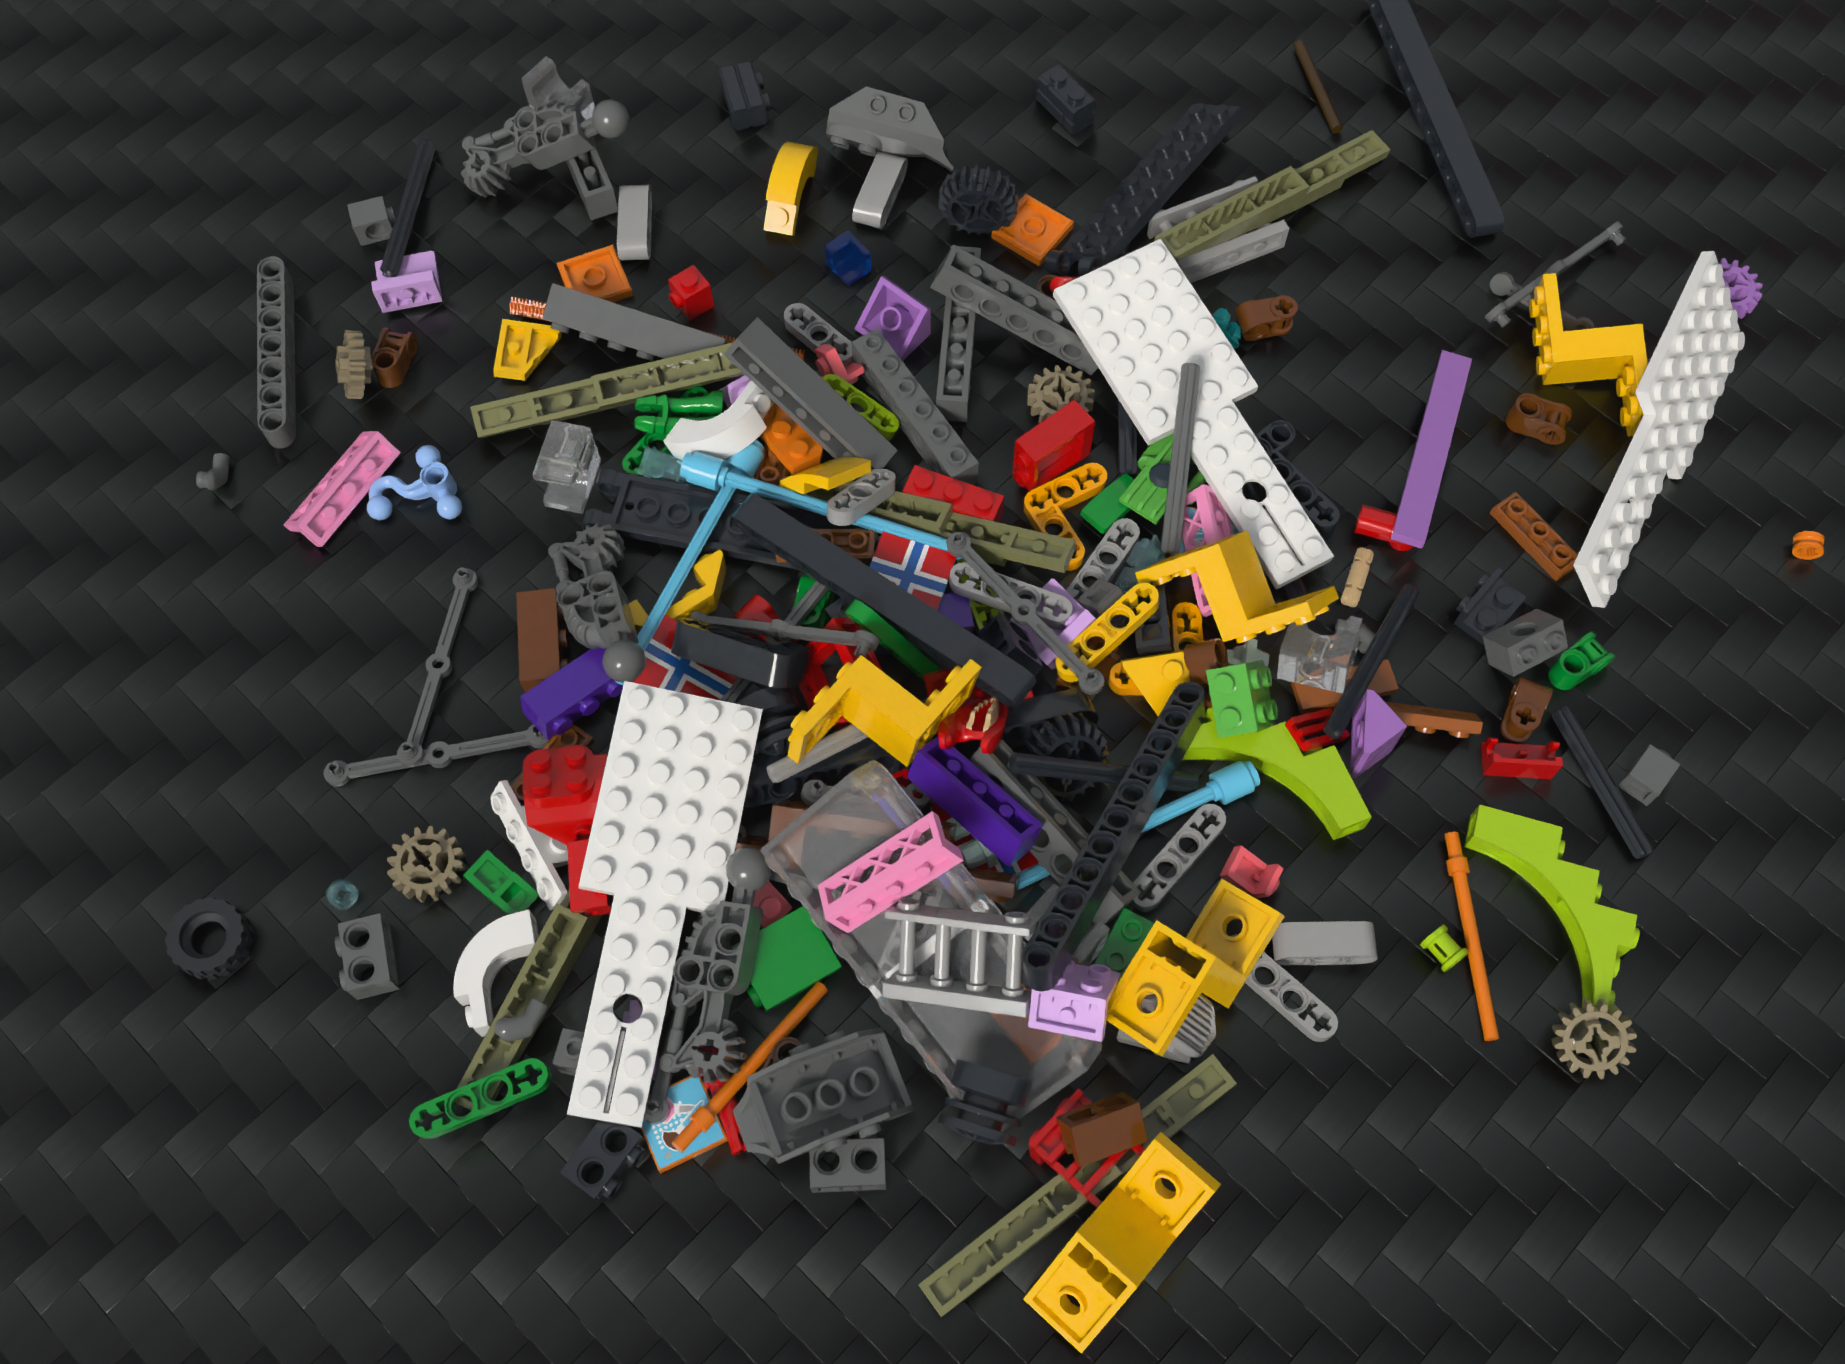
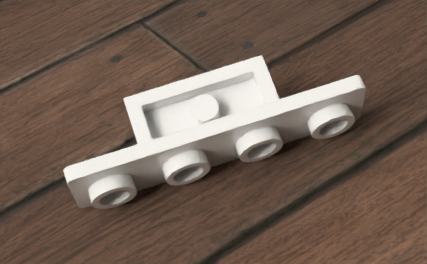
[490,780,568,910]

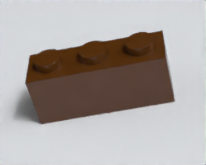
[516,588,570,693]

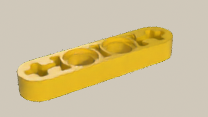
[1055,583,1159,682]

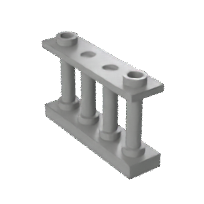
[1147,176,1289,283]
[882,898,1039,1017]

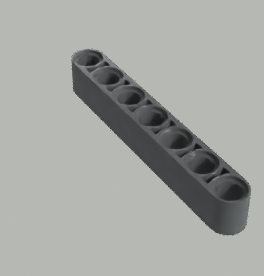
[257,256,296,448]

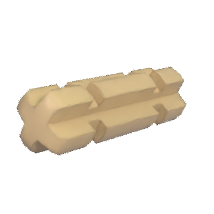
[1341,547,1374,607]

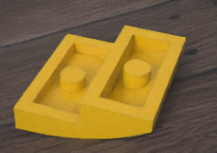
[780,457,871,494]

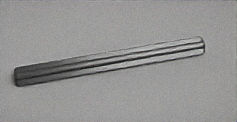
[1161,363,1200,554]

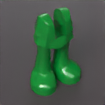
[634,390,723,435]

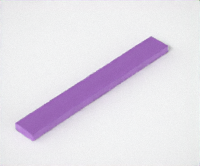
[1390,350,1472,549]

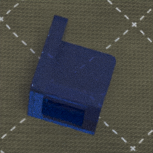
[825,230,871,286]

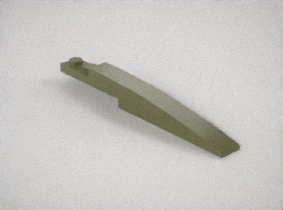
[1154,130,1391,260]
[470,343,744,438]
[790,473,1076,573]
[455,890,602,1110]
[918,1054,1237,1318]

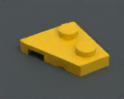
[494,319,562,381]
[1121,650,1190,716]

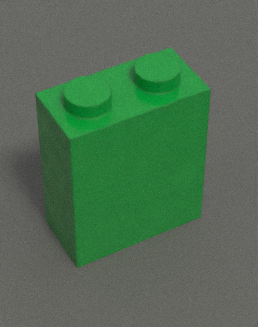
[731,904,842,1013]

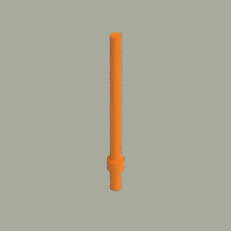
[1444,832,1499,1041]
[672,982,828,1153]

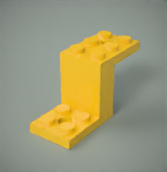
[1529,273,1648,436]
[1135,530,1339,643]
[787,655,982,767]
[1107,879,1285,1057]
[1023,1132,1221,1354]

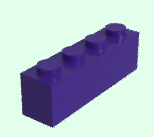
[520,632,638,740]
[907,737,1043,867]

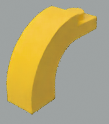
[763,142,819,236]

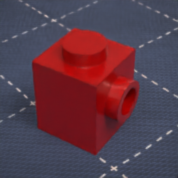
[668,265,714,321]

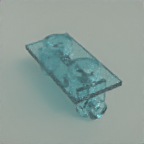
[637,446,700,487]
[1115,535,1165,594]

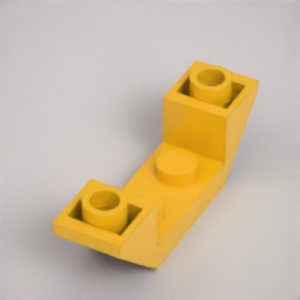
[629,549,727,634]

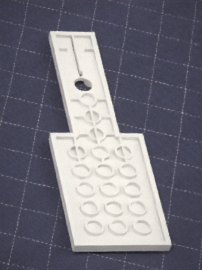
[1053,239,1334,590]
[1573,251,1745,608]
[567,681,763,1128]

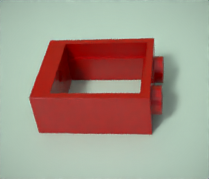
[1012,400,1095,491]
[798,618,882,710]

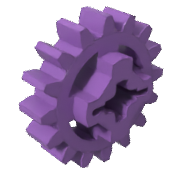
[1719,258,1762,319]

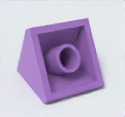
[855,276,931,361]
[1349,689,1407,778]

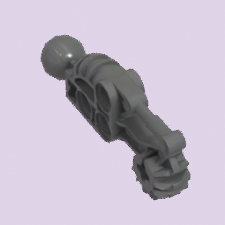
[460,99,630,198]
[548,522,646,683]
[659,847,771,1084]

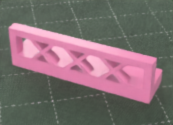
[284,431,401,547]
[1182,484,1234,617]
[818,811,964,933]

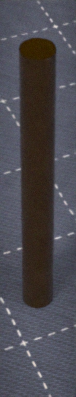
[1293,40,1343,134]

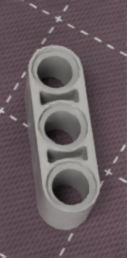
[852,151,908,229]
[617,185,652,260]
[1272,921,1378,965]

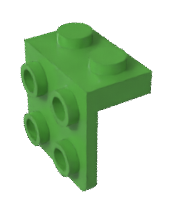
[1206,660,1278,738]

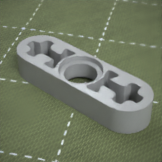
[784,303,853,366]
[827,468,896,526]

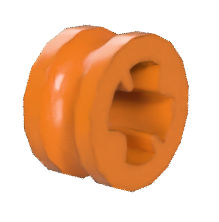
[1792,531,1825,560]

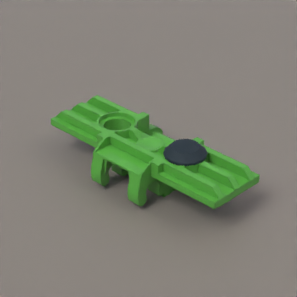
[1119,433,1206,524]

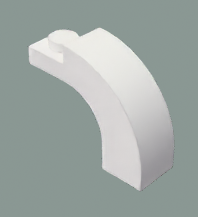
[663,381,774,463]
[453,910,539,1037]

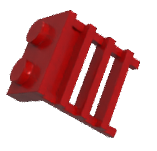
[1028,1088,1145,1209]

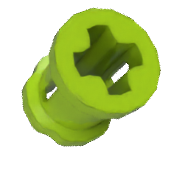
[1420,924,1469,972]

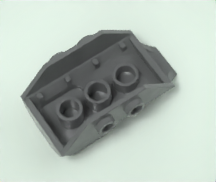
[826,86,954,172]
[733,1027,915,1164]

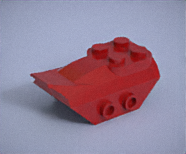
[523,745,608,845]

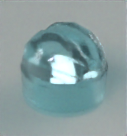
[326,879,358,910]

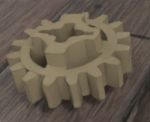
[336,330,372,399]
[1027,365,1095,423]
[387,826,466,902]
[1551,998,1637,1079]

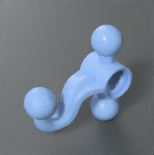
[367,445,462,521]

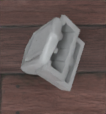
[1117,993,1216,1064]

